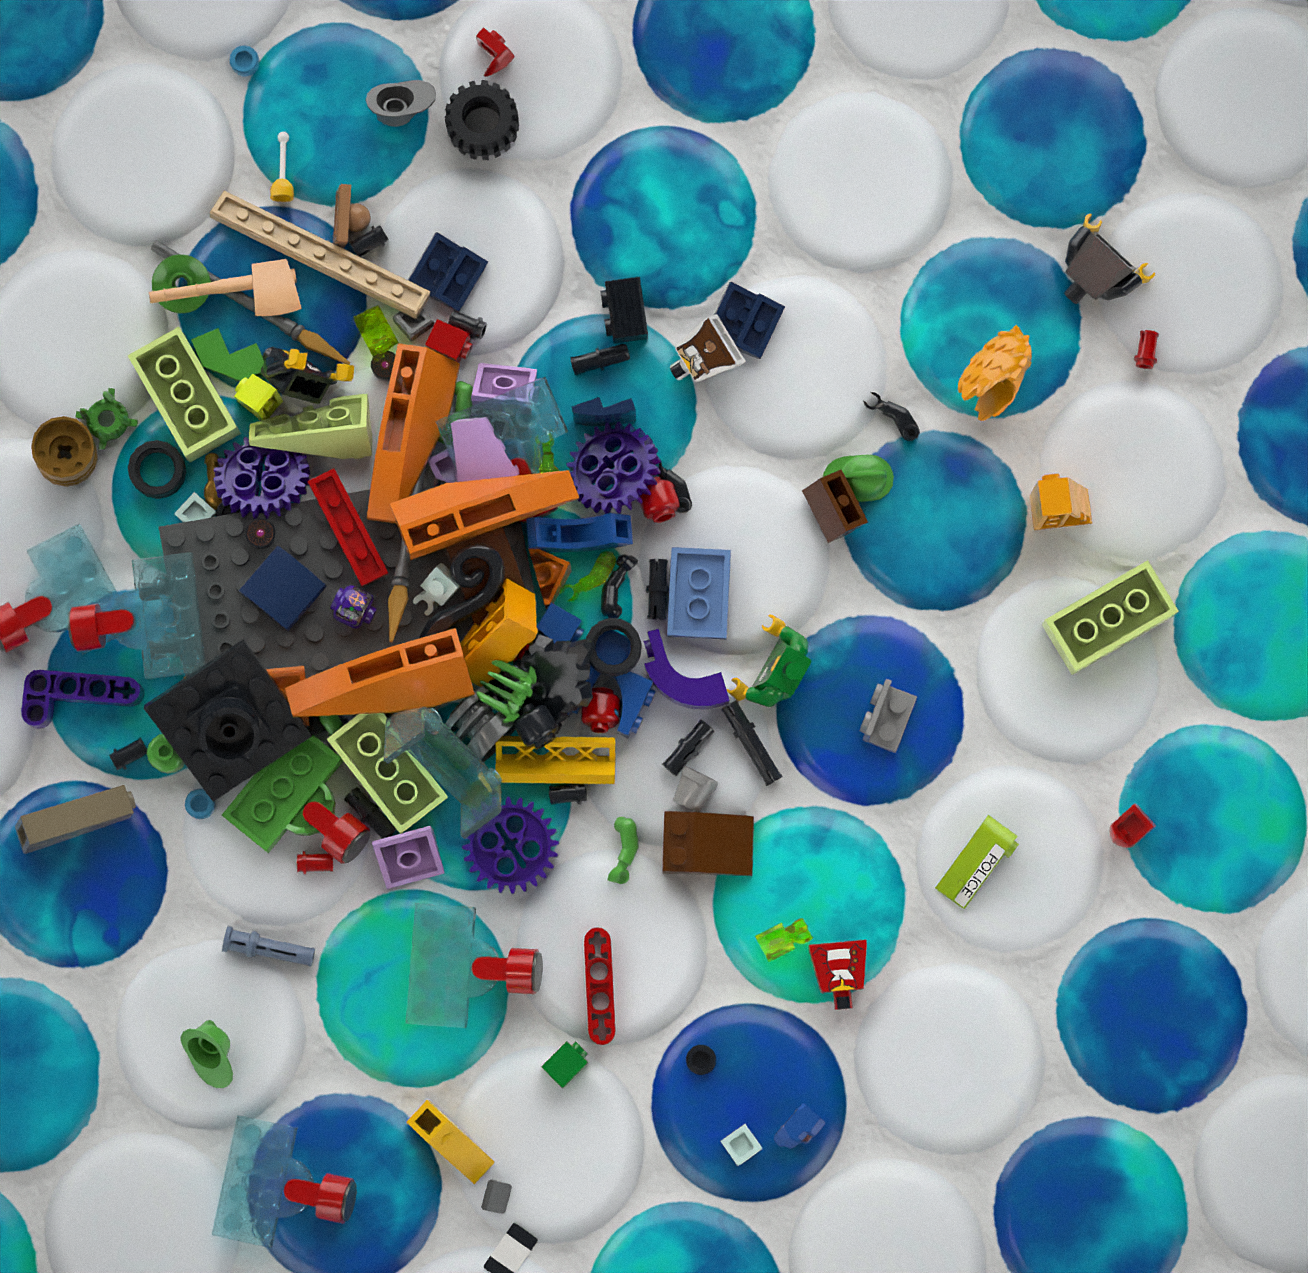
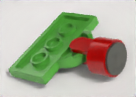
[222,735,371,864]

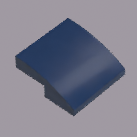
[407,232,488,312]
[714,282,785,359]
[571,397,636,426]
[239,546,327,631]

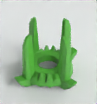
[75,388,138,450]
[476,660,537,723]

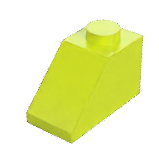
[234,374,283,420]

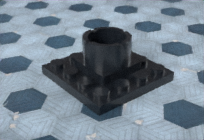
[144,639,312,802]

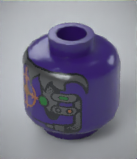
[330,585,377,629]

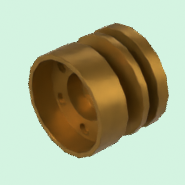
[31,416,98,487]

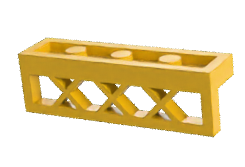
[495,736,616,784]

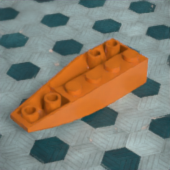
[367,344,460,524]
[390,470,579,560]
[285,628,475,717]

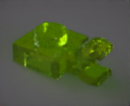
[755,918,813,962]

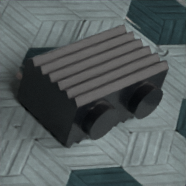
[600,277,648,344]

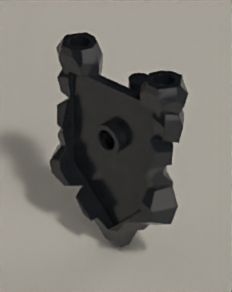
[488,635,595,735]

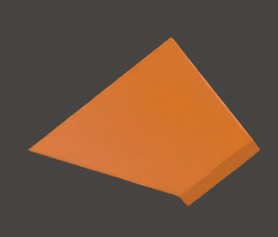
[528,548,572,609]

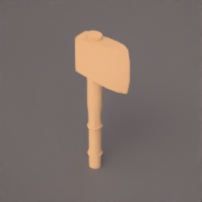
[149,259,302,316]

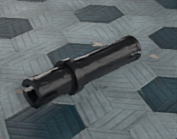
[721,700,783,786]

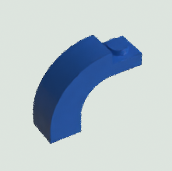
[527,513,633,553]

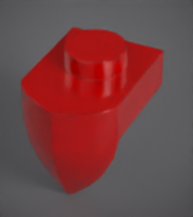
[476,27,515,77]
[1109,804,1156,848]

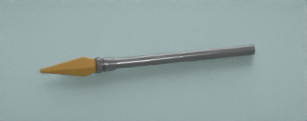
[151,240,350,365]
[388,466,426,642]

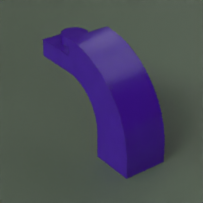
[643,629,730,710]

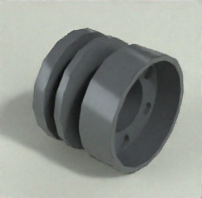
[441,686,515,766]

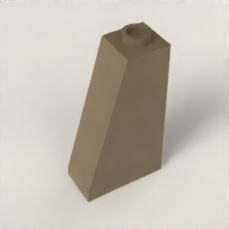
[15,785,136,854]

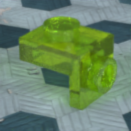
[353,305,399,356]

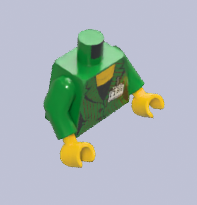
[726,614,812,707]

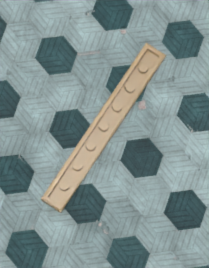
[210,191,430,319]

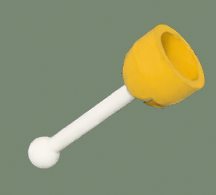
[270,132,294,202]

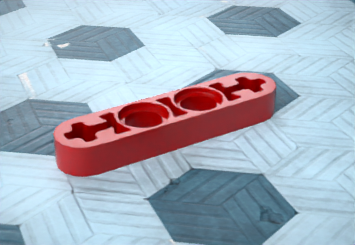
[584,927,616,1045]

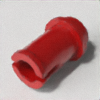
[1134,330,1159,369]
[297,851,333,875]

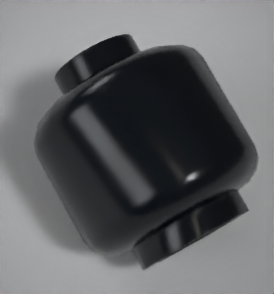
[514,703,558,750]

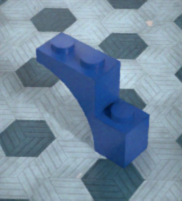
[537,603,601,718]
[595,630,656,738]

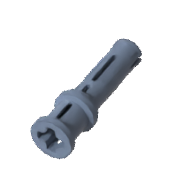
[222,926,315,967]

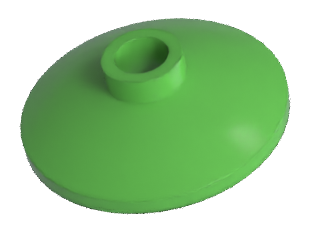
[152,254,211,313]

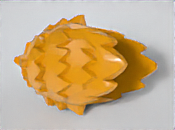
[958,325,1032,421]

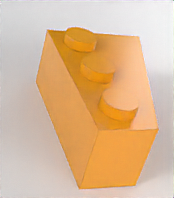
[1029,474,1092,530]
[460,578,538,687]

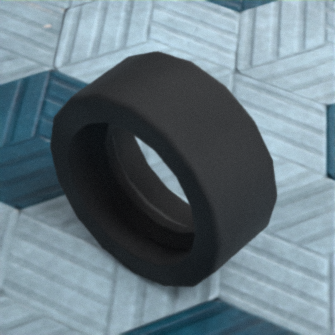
[128,440,186,499]
[586,618,642,677]

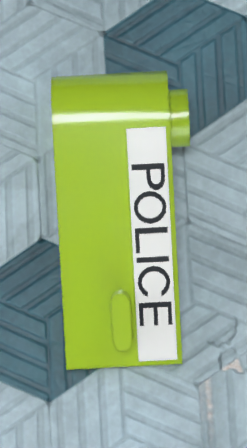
[935,815,1019,909]

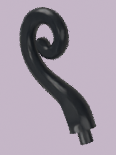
[419,542,505,638]

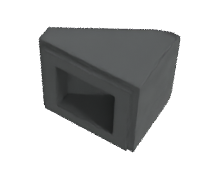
[481,1179,512,1214]

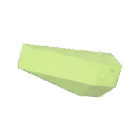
[249,394,373,459]

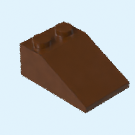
[446,527,525,626]
[662,811,754,876]

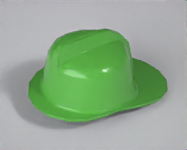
[823,454,894,502]
[180,1020,233,1089]

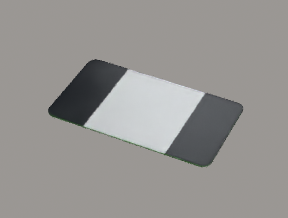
[484,1223,538,1273]

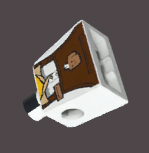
[670,314,746,383]

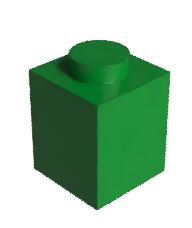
[541,1041,588,1088]

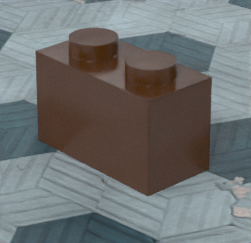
[802,469,868,543]

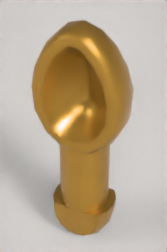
[204,453,222,510]

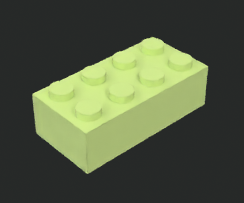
[128,327,241,462]
[1042,560,1179,675]
[327,713,448,834]

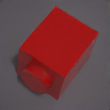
[425,319,473,363]

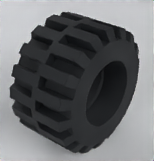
[445,80,519,160]

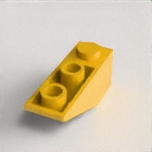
[406,1100,495,1184]

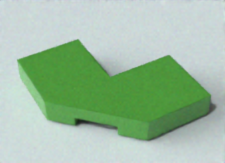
[191,328,264,382]

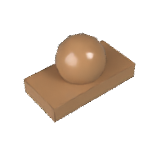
[333,184,371,248]

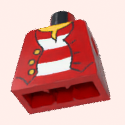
[808,940,867,1010]

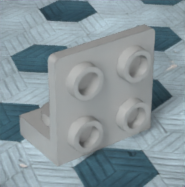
[860,679,917,753]

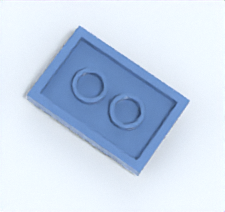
[667,547,731,640]

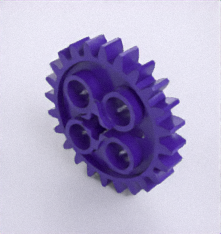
[566,421,661,514]
[213,437,311,519]
[462,797,559,894]

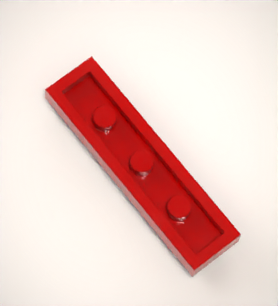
[308,468,389,588]

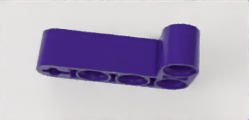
[21,670,144,729]

